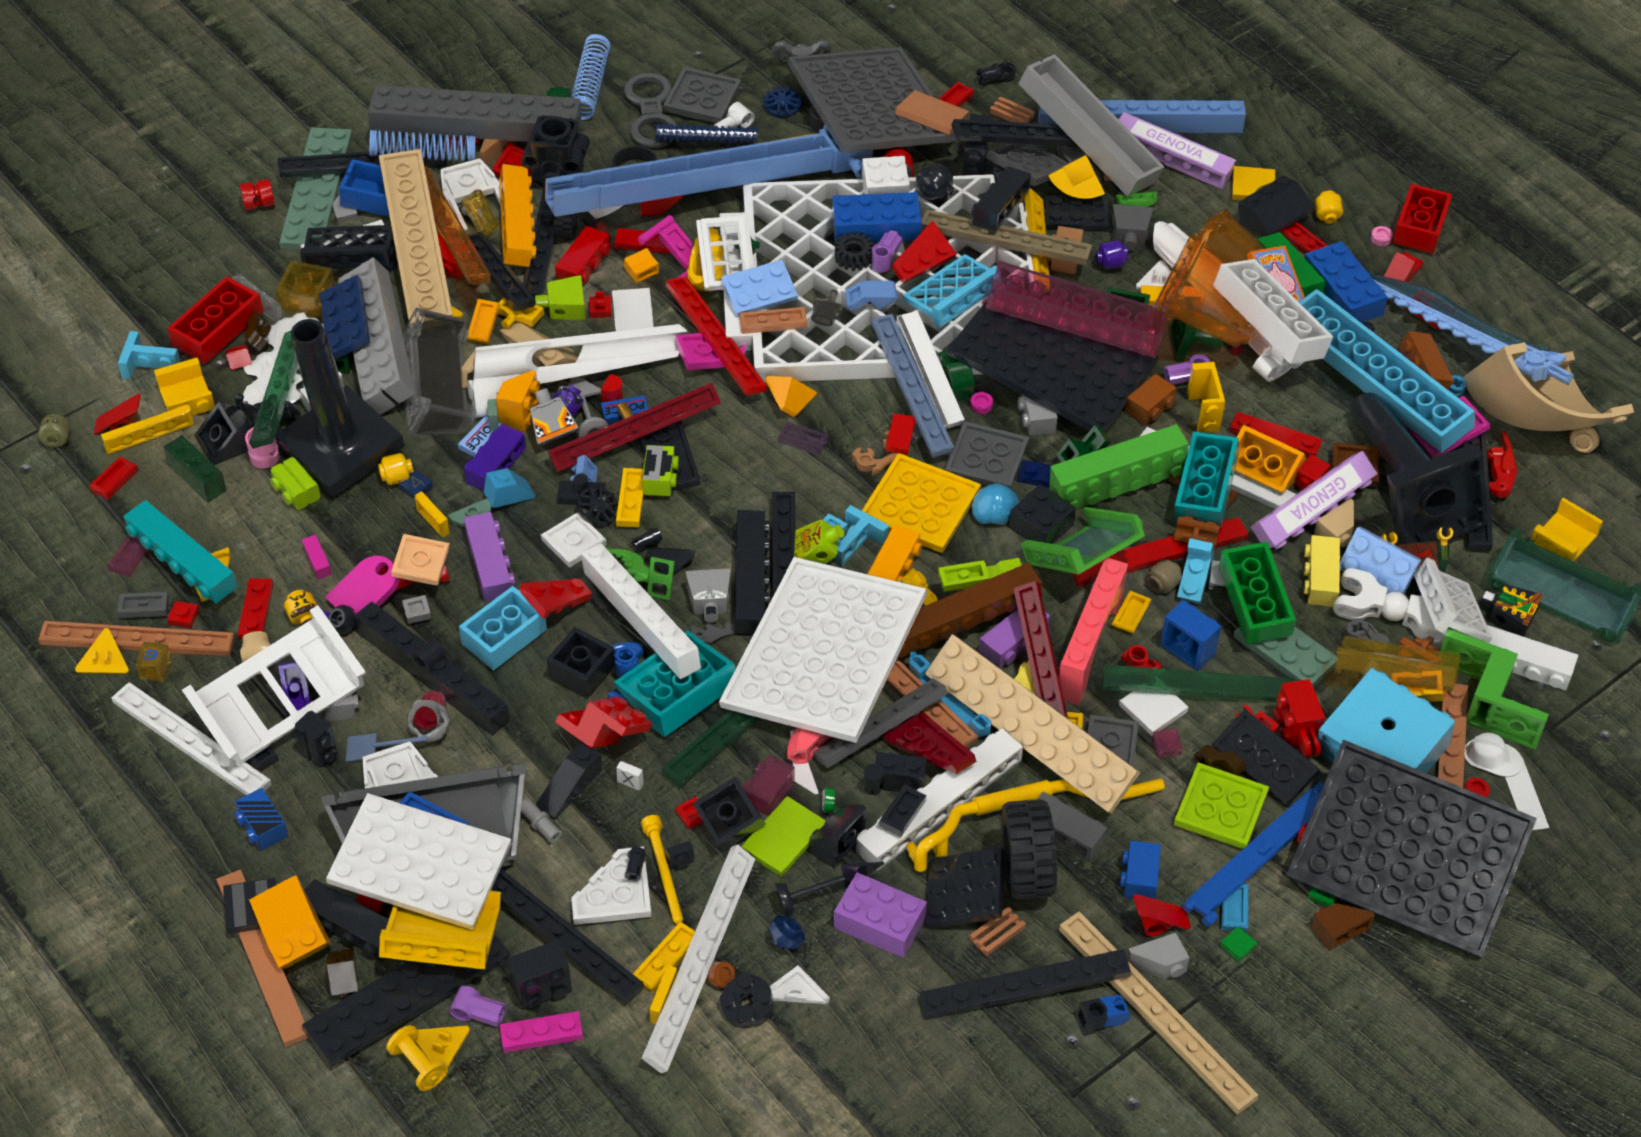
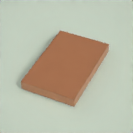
[895,90,969,135]

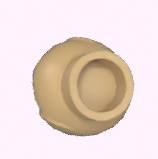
[1569,427,1599,453]

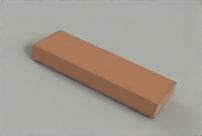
[739,307,807,334]

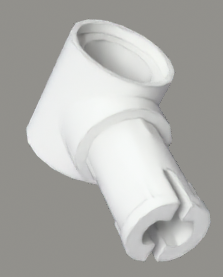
[714,102,755,128]

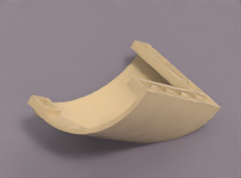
[1463,342,1634,431]

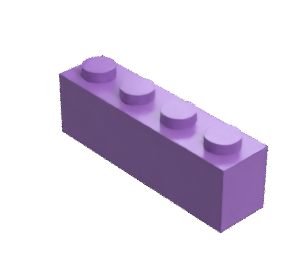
[464,512,516,603]

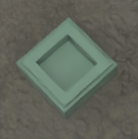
[487,399,499,431]

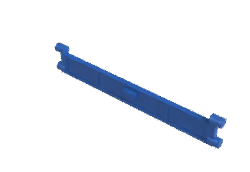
[1182,782,1324,927]

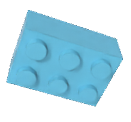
[459,586,547,671]

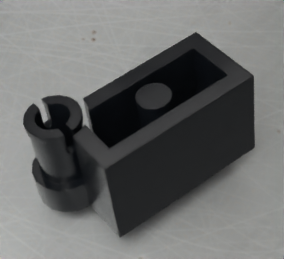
[864,752,926,796]

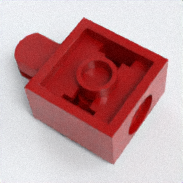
[1273,679,1326,758]

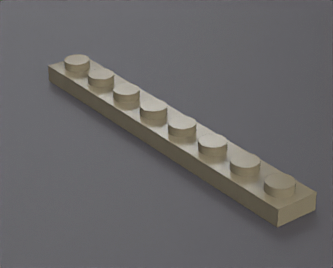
[921,209,1092,265]

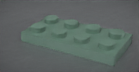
[1233,627,1340,687]

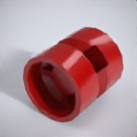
[240,179,275,211]

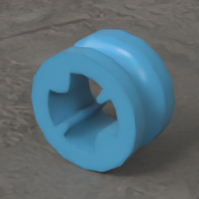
[1448,375,1466,397]

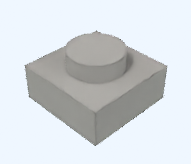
[402,595,431,624]

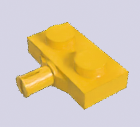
[498,297,544,329]

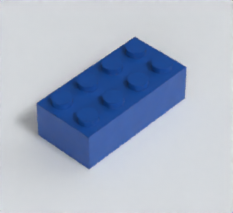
[832,192,922,243]
[1304,241,1388,323]

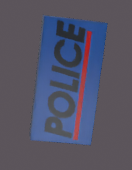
[601,395,648,424]

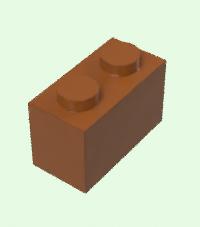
[1125,374,1176,426]

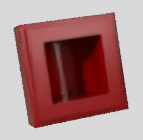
[601,374,623,403]

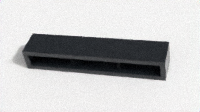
[734,510,769,634]

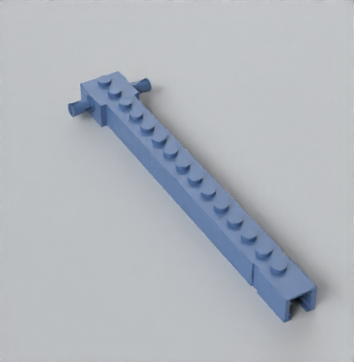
[545,125,873,217]

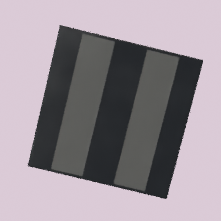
[223,877,277,934]

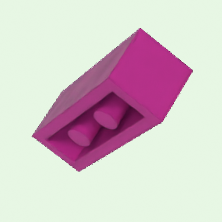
[302,535,332,579]

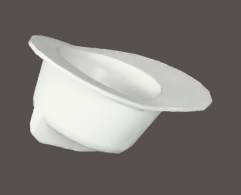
[1465,732,1523,777]

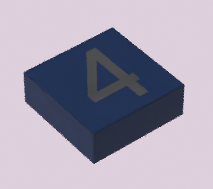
[400,470,433,499]

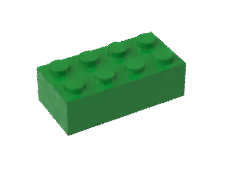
[1219,542,1296,644]

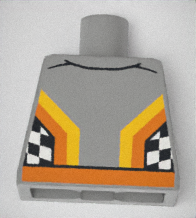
[530,388,579,446]

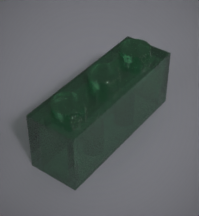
[163,435,227,502]

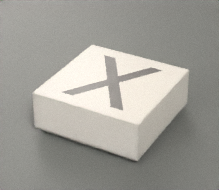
[616,761,643,791]

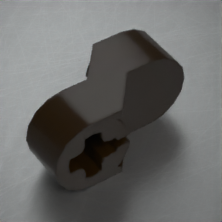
[244,311,271,351]
[1194,745,1246,776]

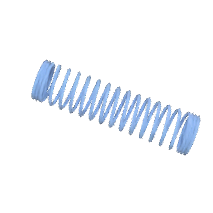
[571,34,610,120]
[369,129,476,162]

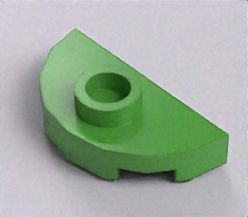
[1115,192,1158,207]

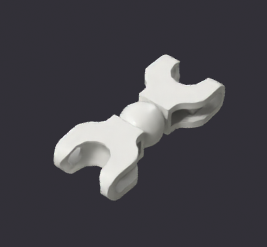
[1333,568,1449,645]

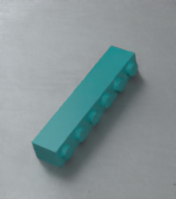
[123,500,238,604]

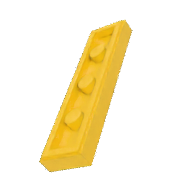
[101,405,194,455]

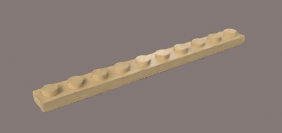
[1059,911,1259,1115]

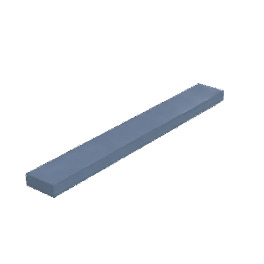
[871,314,954,457]

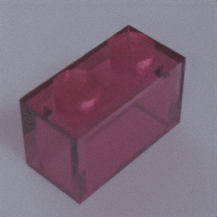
[743,755,795,816]

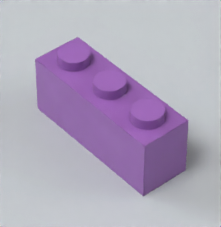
[979,609,1050,669]

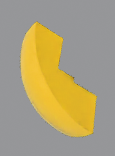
[1048,155,1105,198]

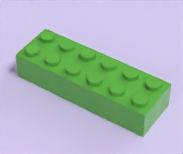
[1049,424,1189,510]

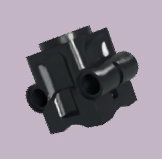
[521,115,590,182]

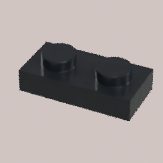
[879,784,926,837]

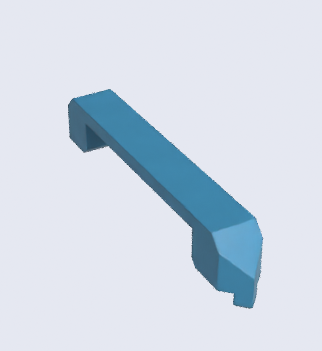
[909,652,991,738]

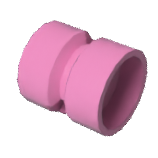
[245,426,280,469]

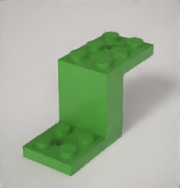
[1439,629,1549,750]

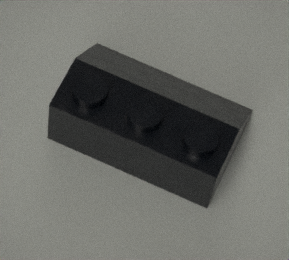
[1238,176,1315,236]

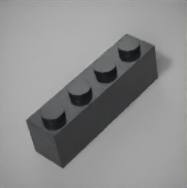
[971,166,1031,232]
[305,879,389,961]

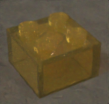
[275,260,335,317]

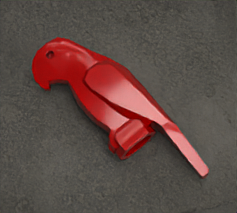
[1487,432,1518,497]

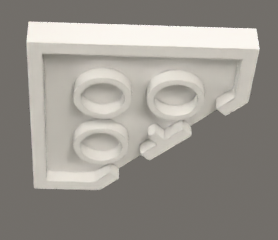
[572,846,651,925]

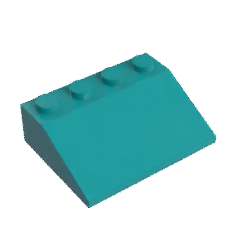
[614,630,736,737]

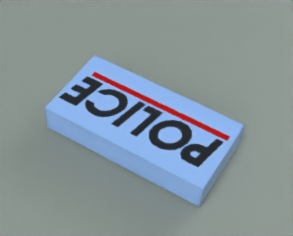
[458,416,501,457]

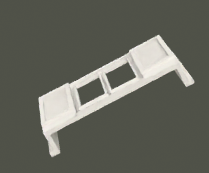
[182,605,366,766]

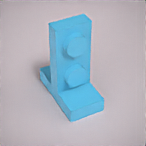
[118,331,180,379]
[834,505,889,567]
[1177,538,1214,605]

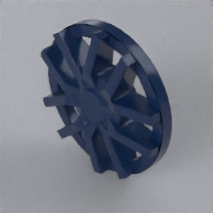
[763,87,801,117]

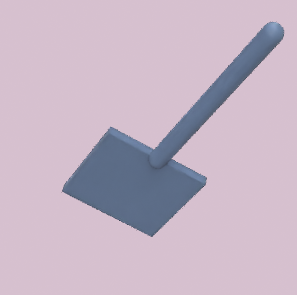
[346,733,428,763]

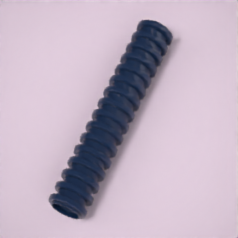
[655,123,758,145]

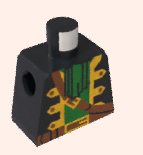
[1481,585,1543,637]

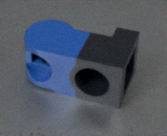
[1075,995,1131,1036]

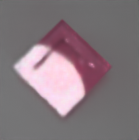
[1152,729,1183,757]

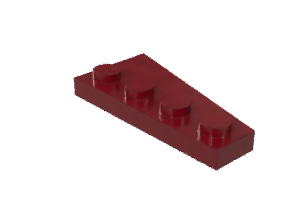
[881,711,977,774]

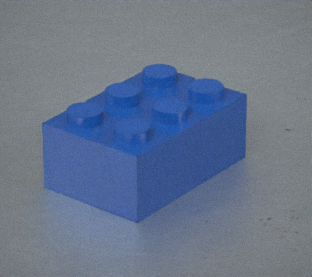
[339,159,390,217]

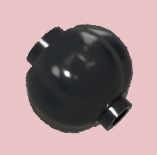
[916,164,955,203]

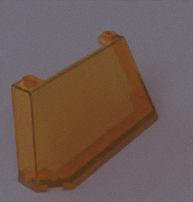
[1153,209,1265,347]

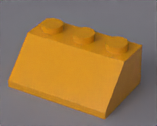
[1235,425,1306,494]

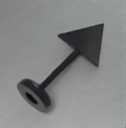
[774,861,884,917]

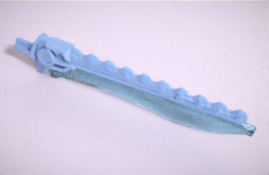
[1368,272,1574,385]

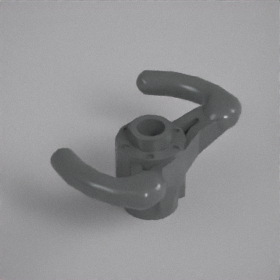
[772,40,832,61]

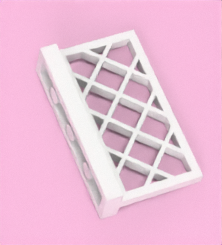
[1414,557,1492,643]

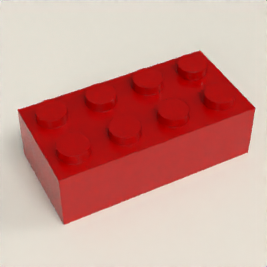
[167,276,264,365]

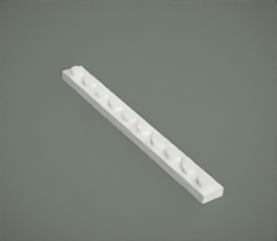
[641,844,755,1073]

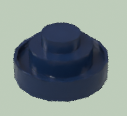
[769,915,805,949]

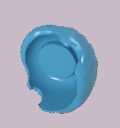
[971,483,1020,525]

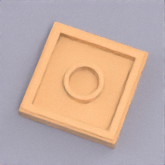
[391,534,450,586]

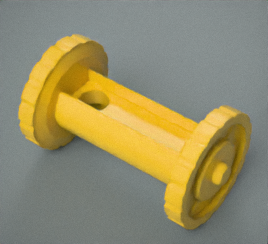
[386,1025,449,1091]

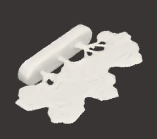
[243,312,324,408]

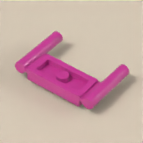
[638,215,694,279]

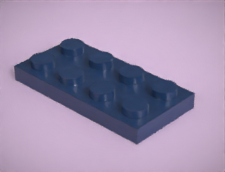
[320,275,370,360]

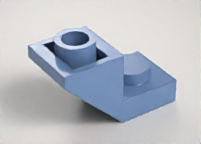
[845,281,898,311]

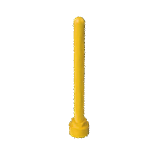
[641,815,683,924]

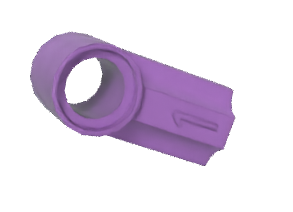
[871,230,902,273]
[1164,354,1209,385]
[449,986,507,1027]

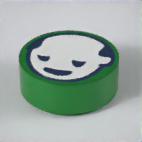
[822,788,835,813]

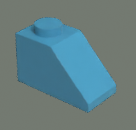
[484,468,535,508]

